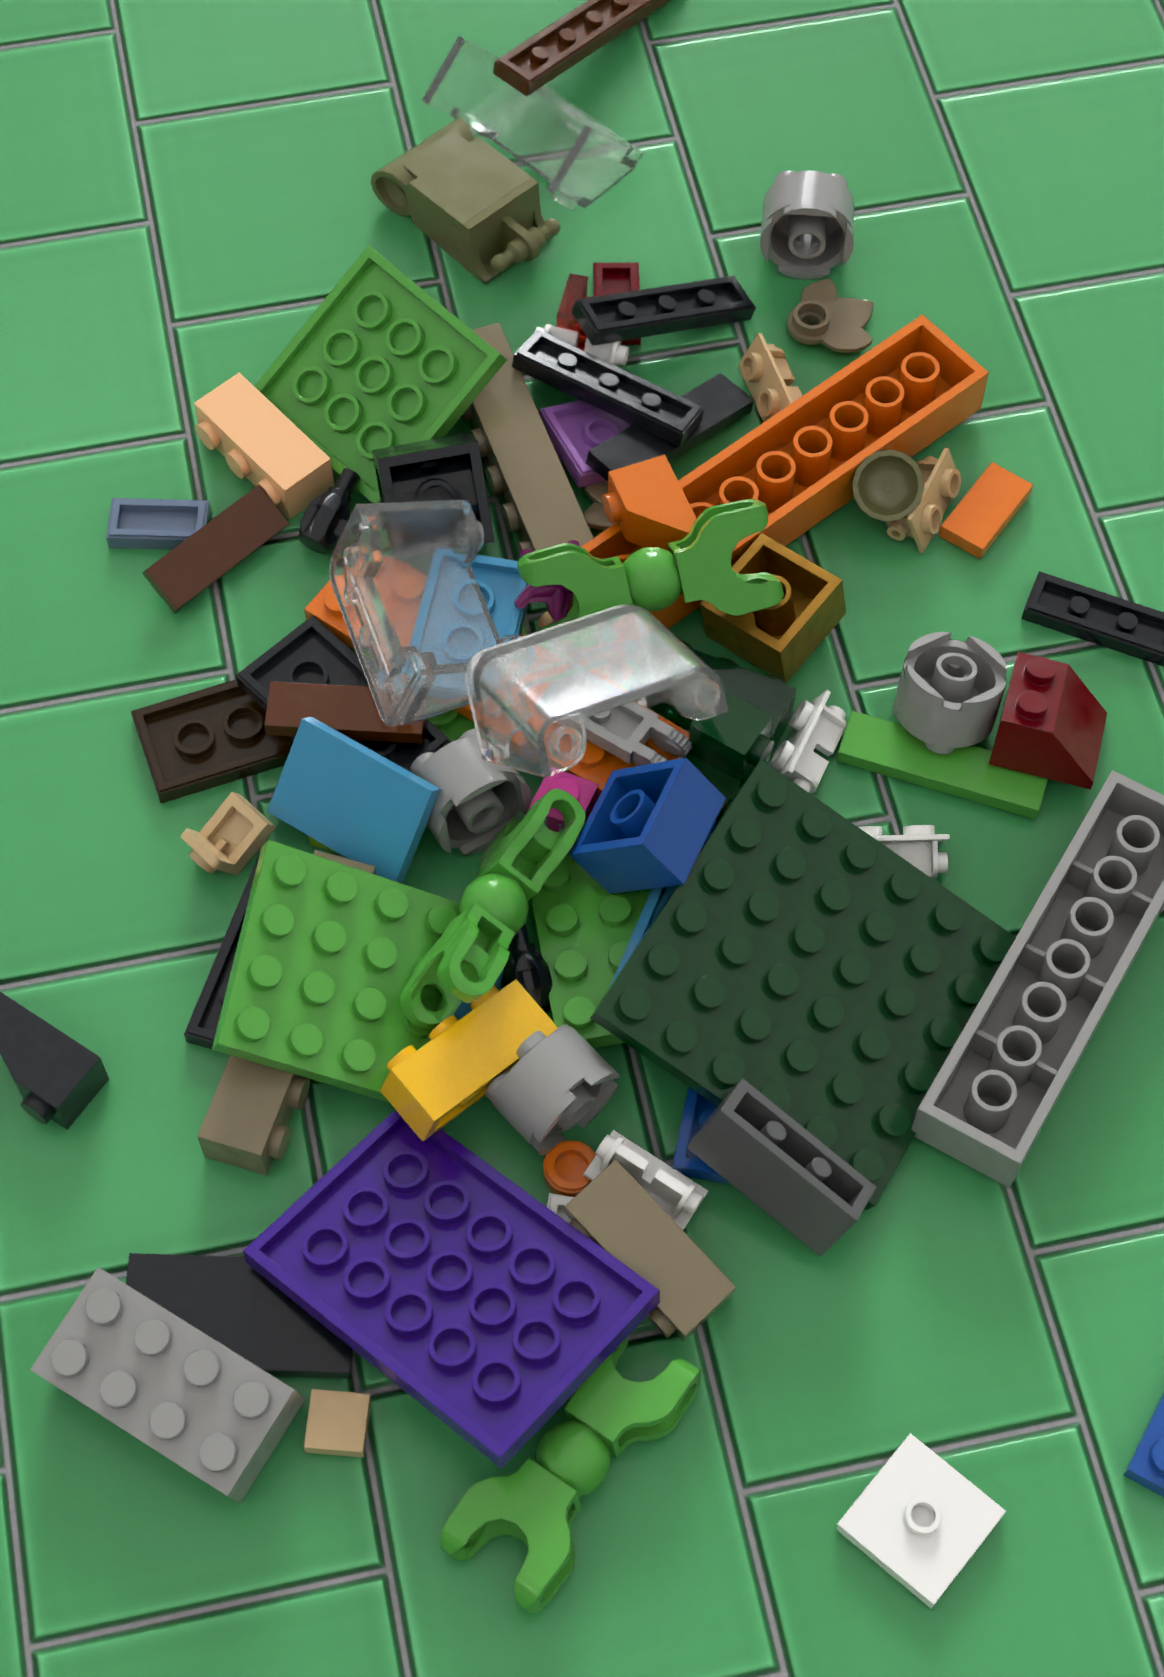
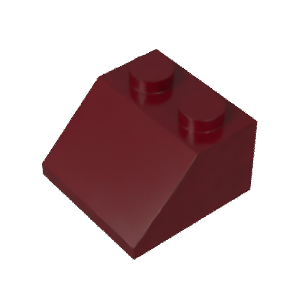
[989,652,1107,790]

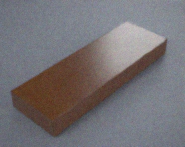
[142,485,289,613]
[264,681,427,744]

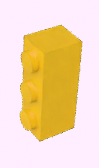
[380,979,558,1142]

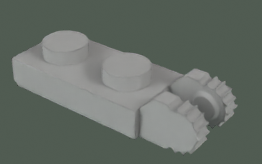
[542,667,692,766]

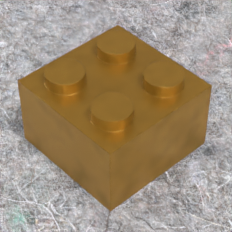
[700,533,846,684]

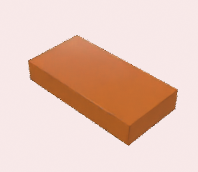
[939,462,1033,559]

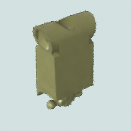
[371,117,561,284]

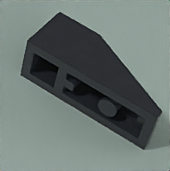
[0,992,109,1130]

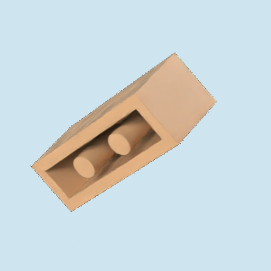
[194,372,334,519]

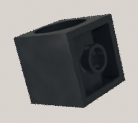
[372,433,495,559]

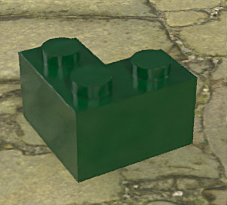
[684,687,774,826]

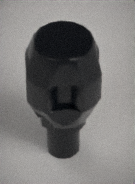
[298,468,360,554]
[503,924,552,1012]

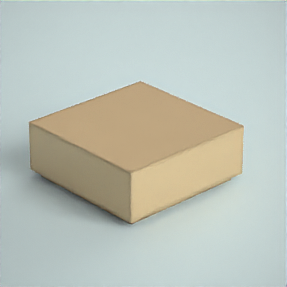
[304,1389,372,1458]

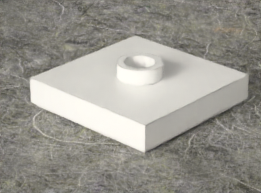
[835,1433,1006,1609]

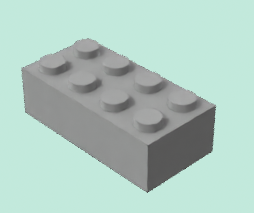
[30,1267,306,1504]

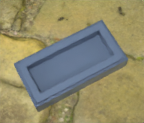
[106,498,211,550]

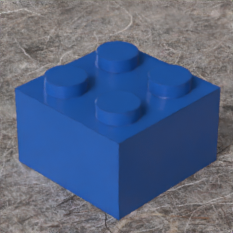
[569,757,726,894]

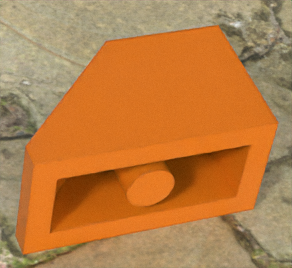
[602,454,697,551]

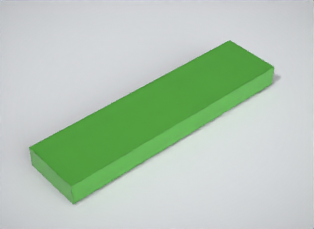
[837,710,1048,819]

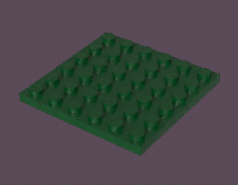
[590,760,1016,1210]

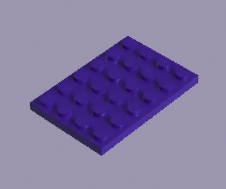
[243,1110,660,1469]

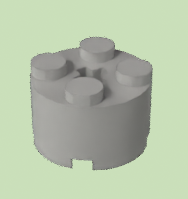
[760,170,855,280]
[892,632,1007,754]
[410,729,532,855]
[485,1024,620,1155]

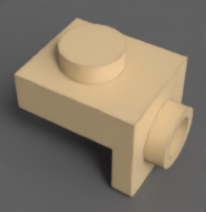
[180,792,276,876]

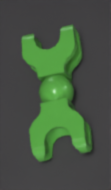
[517,499,784,660]
[400,789,586,1030]
[440,1335,701,1614]

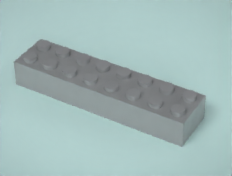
[911,770,1164,1188]

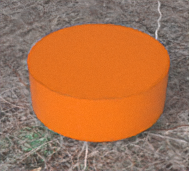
[543,1140,596,1197]

